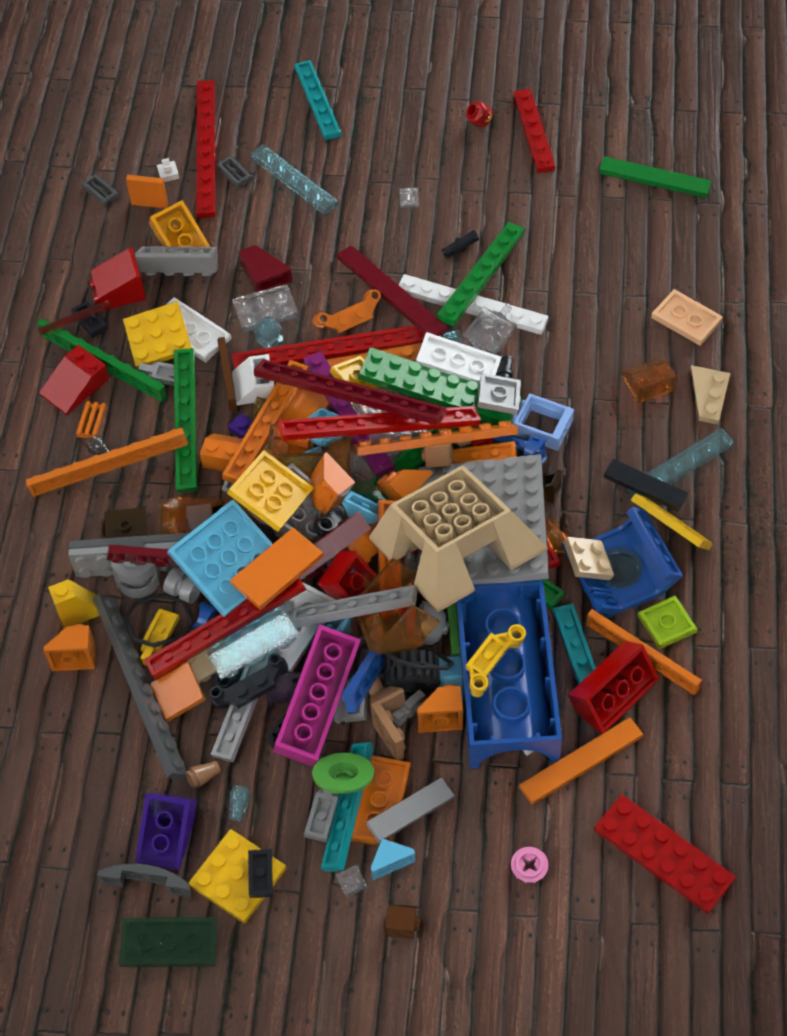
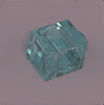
[254,316,283,348]

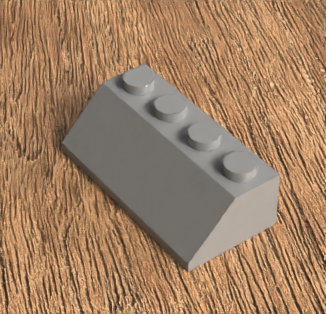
[135,246,218,276]

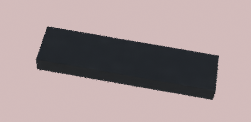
[604,459,688,512]

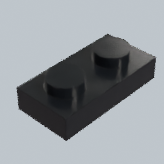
[71,301,108,338]
[248,849,273,898]

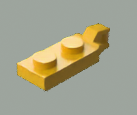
[140,608,180,666]

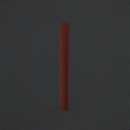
[39,300,111,335]

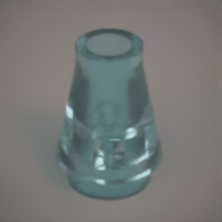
[229,785,252,821]

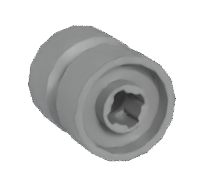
[163,567,201,604]

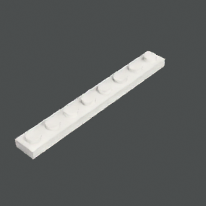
[399,274,548,335]

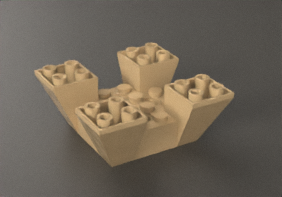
[369,465,548,612]

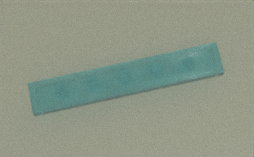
[250,144,338,215]
[624,428,734,498]

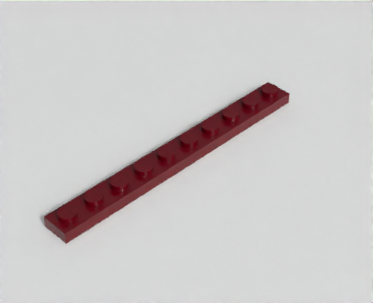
[254,359,446,425]
[107,545,323,578]

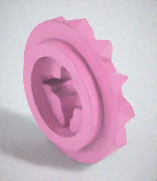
[511,847,548,884]

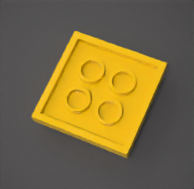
[123,301,192,370]
[227,450,314,532]
[188,829,287,924]

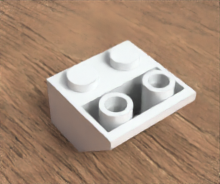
[232,354,274,405]

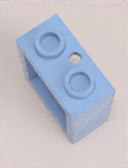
[512,393,574,451]

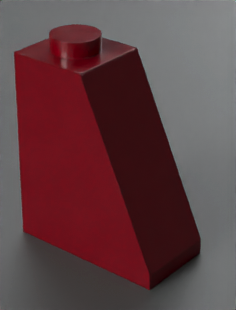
[238,245,293,295]

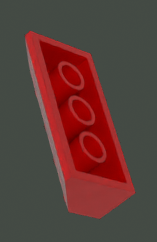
[568,641,660,734]

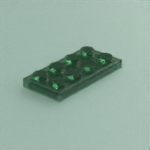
[119,917,218,967]

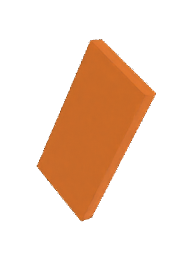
[270,388,330,448]
[230,528,324,610]
[351,755,411,846]

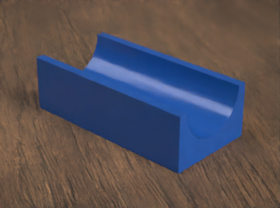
[456,580,562,769]

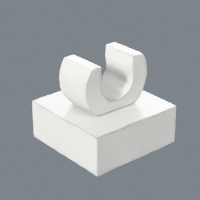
[157,158,179,182]

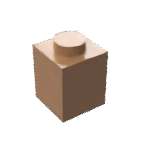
[422,443,454,467]

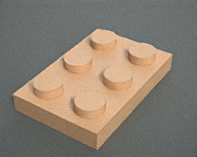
[651,289,723,346]

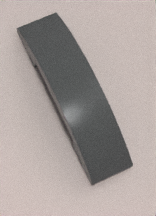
[97,864,192,898]

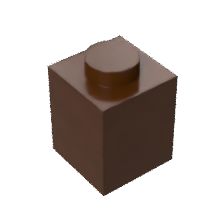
[385,905,421,939]

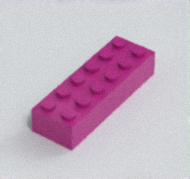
[273,624,361,767]

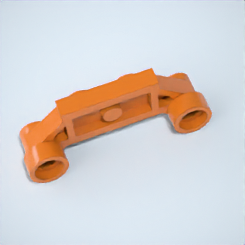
[312,290,381,334]

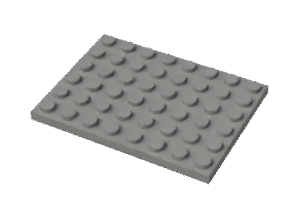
[417,454,549,585]

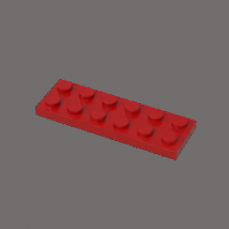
[594,794,736,915]

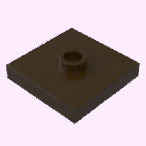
[104,507,148,538]

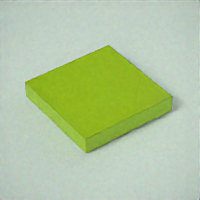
[637,595,697,650]

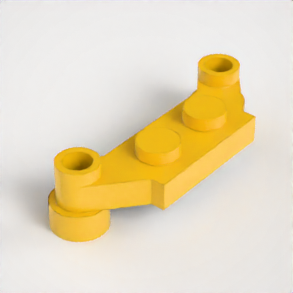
[465,624,526,697]

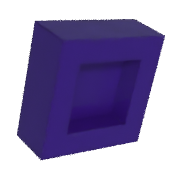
[228,413,253,438]

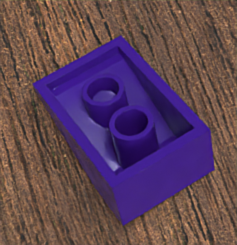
[135,792,197,870]

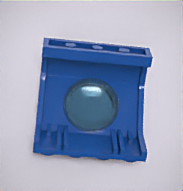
[560,507,683,618]

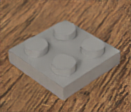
[477,373,521,415]

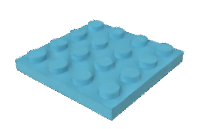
[167,499,272,617]

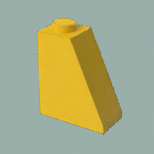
[48,579,100,628]

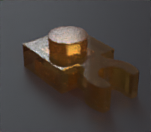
[545,518,568,553]

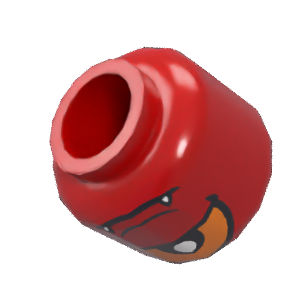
[466,101,493,127]

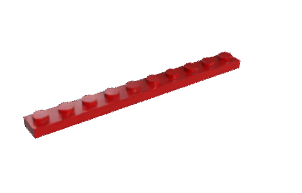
[196,80,216,218]
[232,325,425,369]
[277,406,481,441]

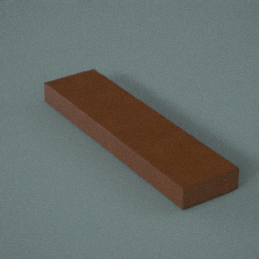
[217,337,237,411]

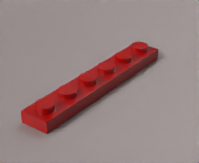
[513,89,555,173]

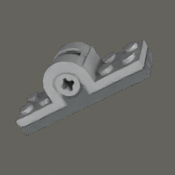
[69,533,189,598]

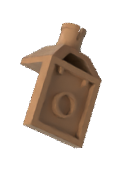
[368,677,406,760]

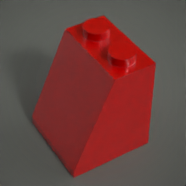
[89,247,146,311]

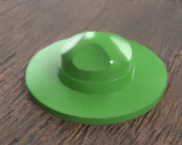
[312,753,374,794]

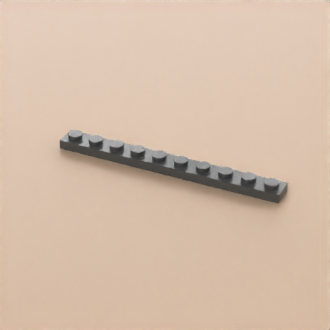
[93,594,186,780]

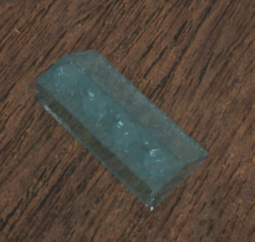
[208,603,299,679]

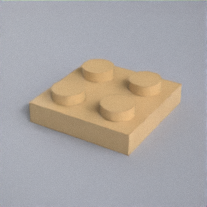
[563,537,614,580]

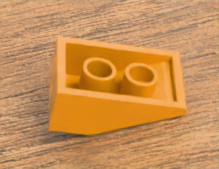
[149,200,210,247]

